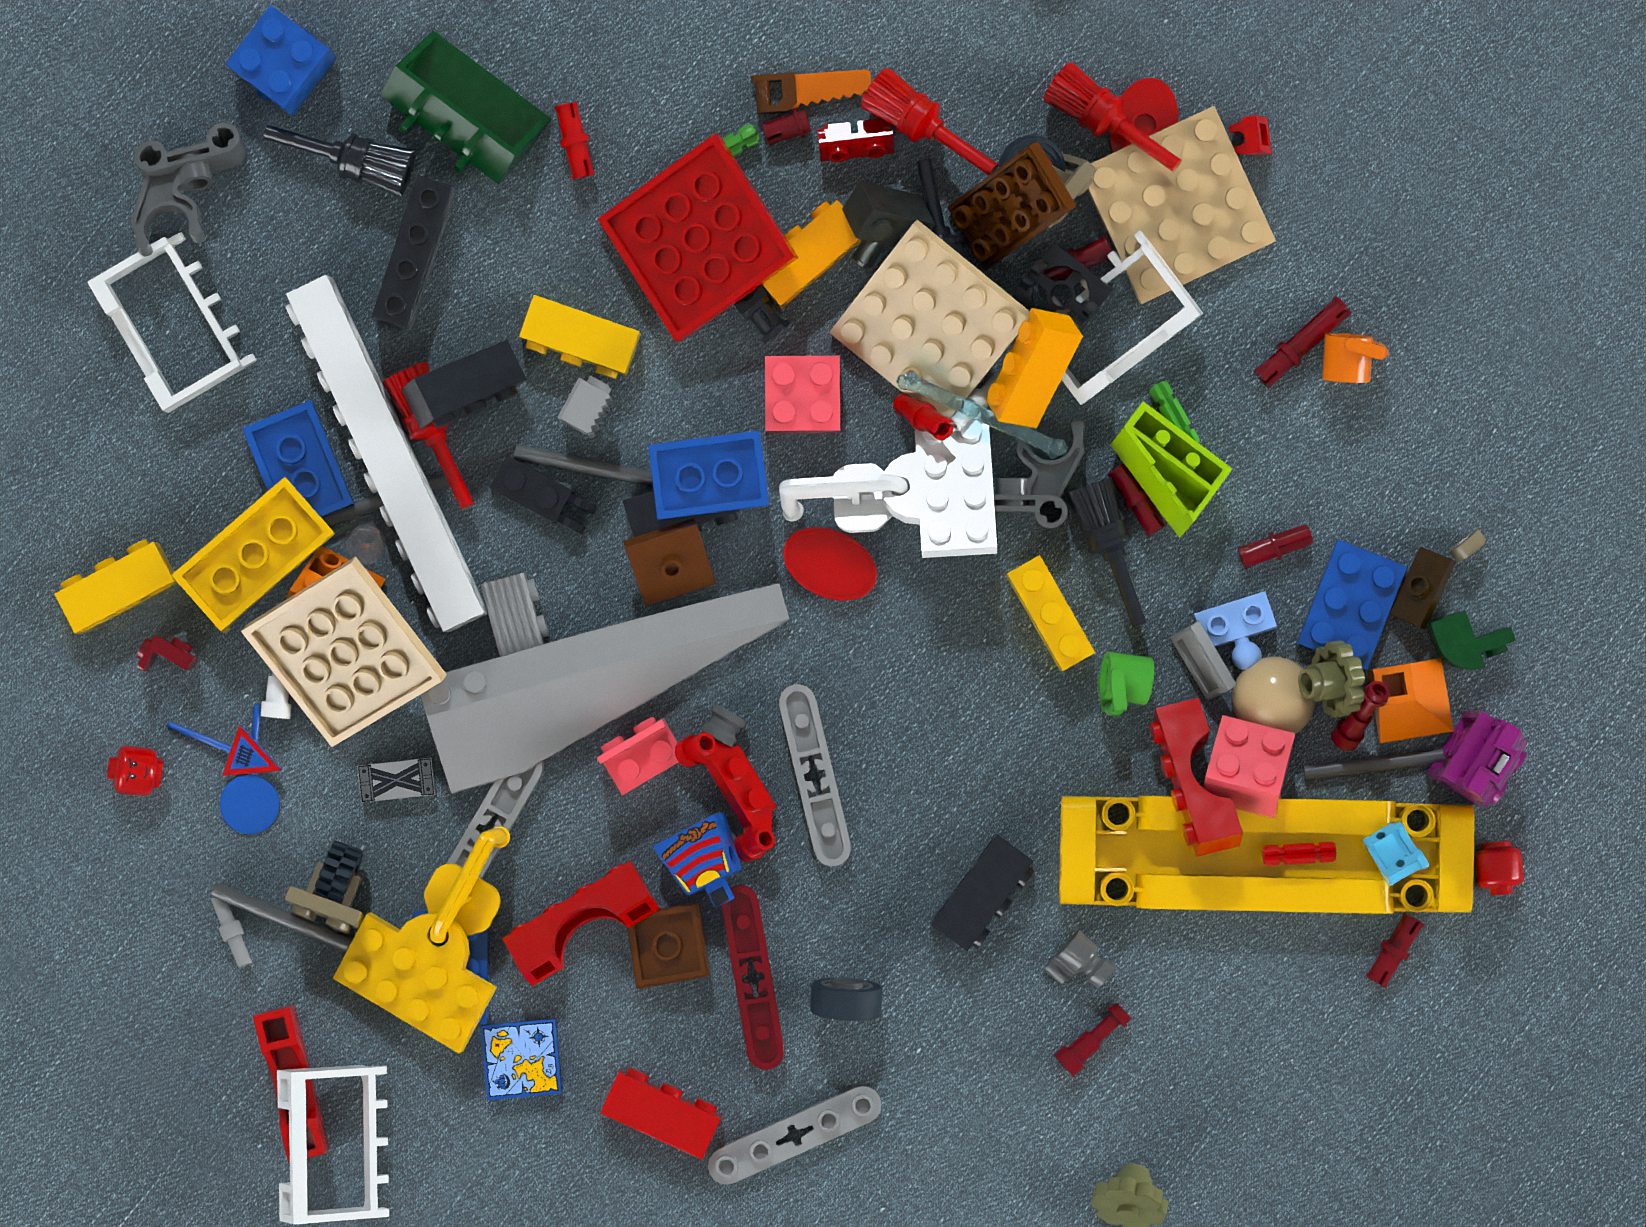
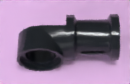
[734,285,791,344]

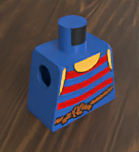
[653,812,741,908]

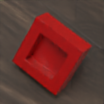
[1229,115,1272,157]

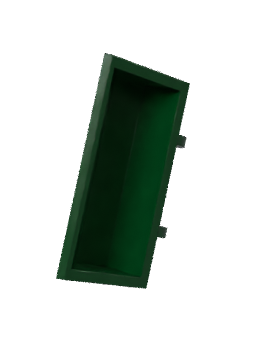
[380,30,552,185]

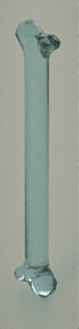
[896,370,1068,459]

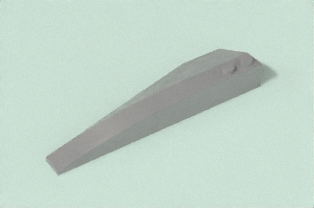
[421,583,790,794]

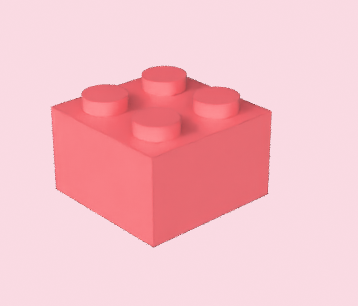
[765,355,840,434]
[1203,715,1295,818]

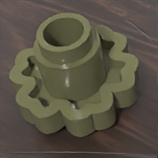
[1298,640,1365,718]
[1091,1164,1169,1227]

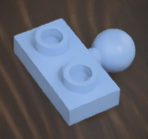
[1194,591,1277,670]

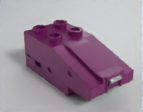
[1426,711,1528,807]

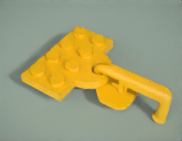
[333,826,510,1054]

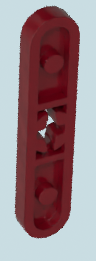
[722,885,784,1070]

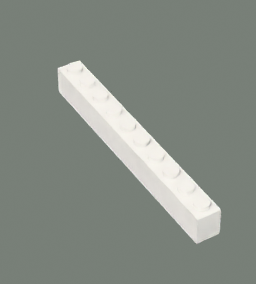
[286,275,488,632]

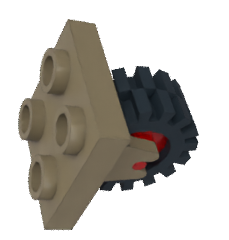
[284,840,365,934]

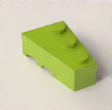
[1110,401,1232,538]

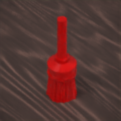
[1043,62,1182,172]
[861,68,999,176]
[382,362,474,510]

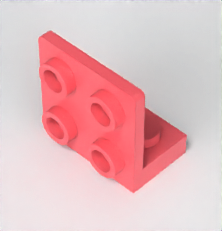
[597,717,679,795]

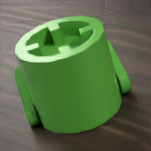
[1097,651,1154,716]

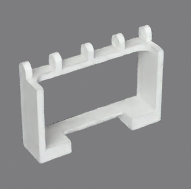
[1052,230,1203,405]
[87,232,257,413]
[277,1065,389,1224]

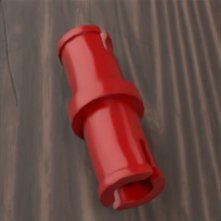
[554,101,595,180]
[893,393,954,440]

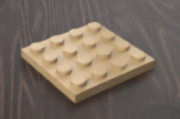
[1087,106,1276,304]
[829,220,1030,418]
[241,557,447,747]

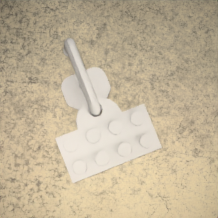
[779,415,997,558]

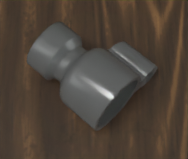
[1043,929,1116,989]

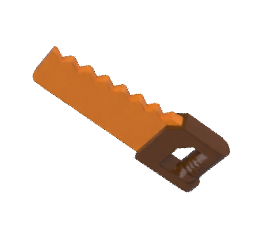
[750,69,871,115]

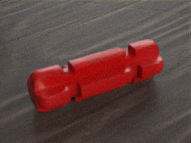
[1262,842,1337,866]

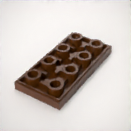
[947,141,1077,270]

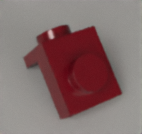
[136,635,199,671]

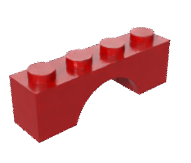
[1149,698,1243,857]
[502,861,660,987]
[253,1004,330,1163]

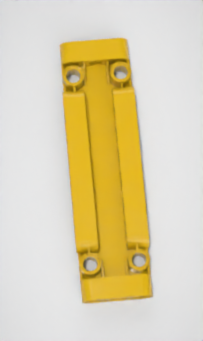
[1059,796,1474,914]

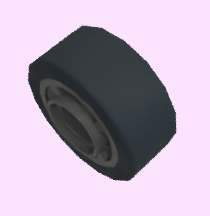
[810,977,882,1021]

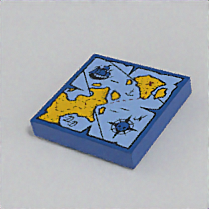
[480,1018,562,1100]

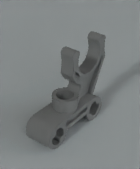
[130,122,247,256]
[994,419,1085,530]

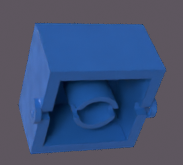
[226,5,337,117]

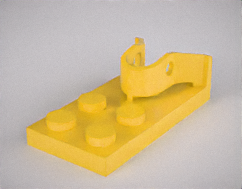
[171,477,335,633]

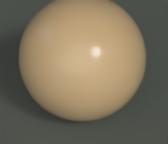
[1232,657,1316,734]

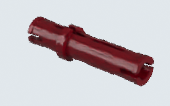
[1253,296,1352,389]

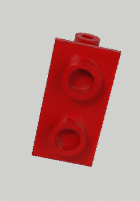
[817,118,894,162]

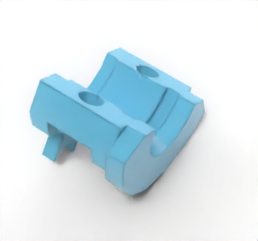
[1363,821,1429,886]

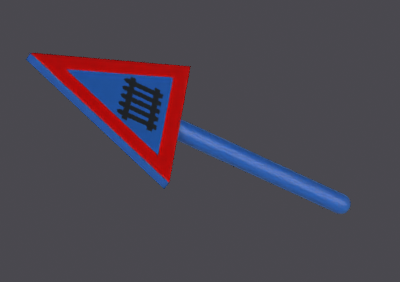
[167,722,282,776]

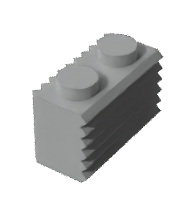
[558,376,614,438]
[480,573,550,657]

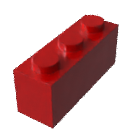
[600,1067,722,1160]

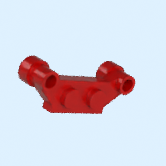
[675,732,777,862]

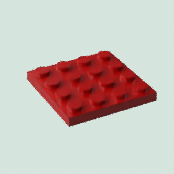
[598,133,799,342]

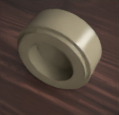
[1448,529,1486,562]

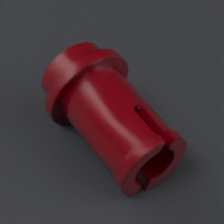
[762,109,812,146]

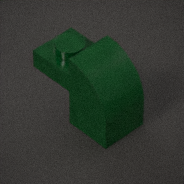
[1426,611,1516,670]

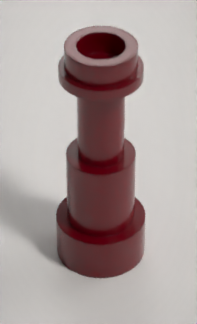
[1331,681,1390,751]
[1054,1003,1131,1077]

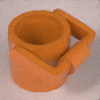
[1322,333,1389,383]

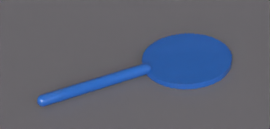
[220,704,280,834]

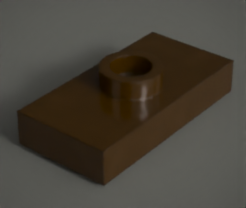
[1389,547,1456,630]

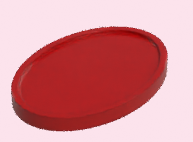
[1109,78,1178,153]
[783,527,877,601]

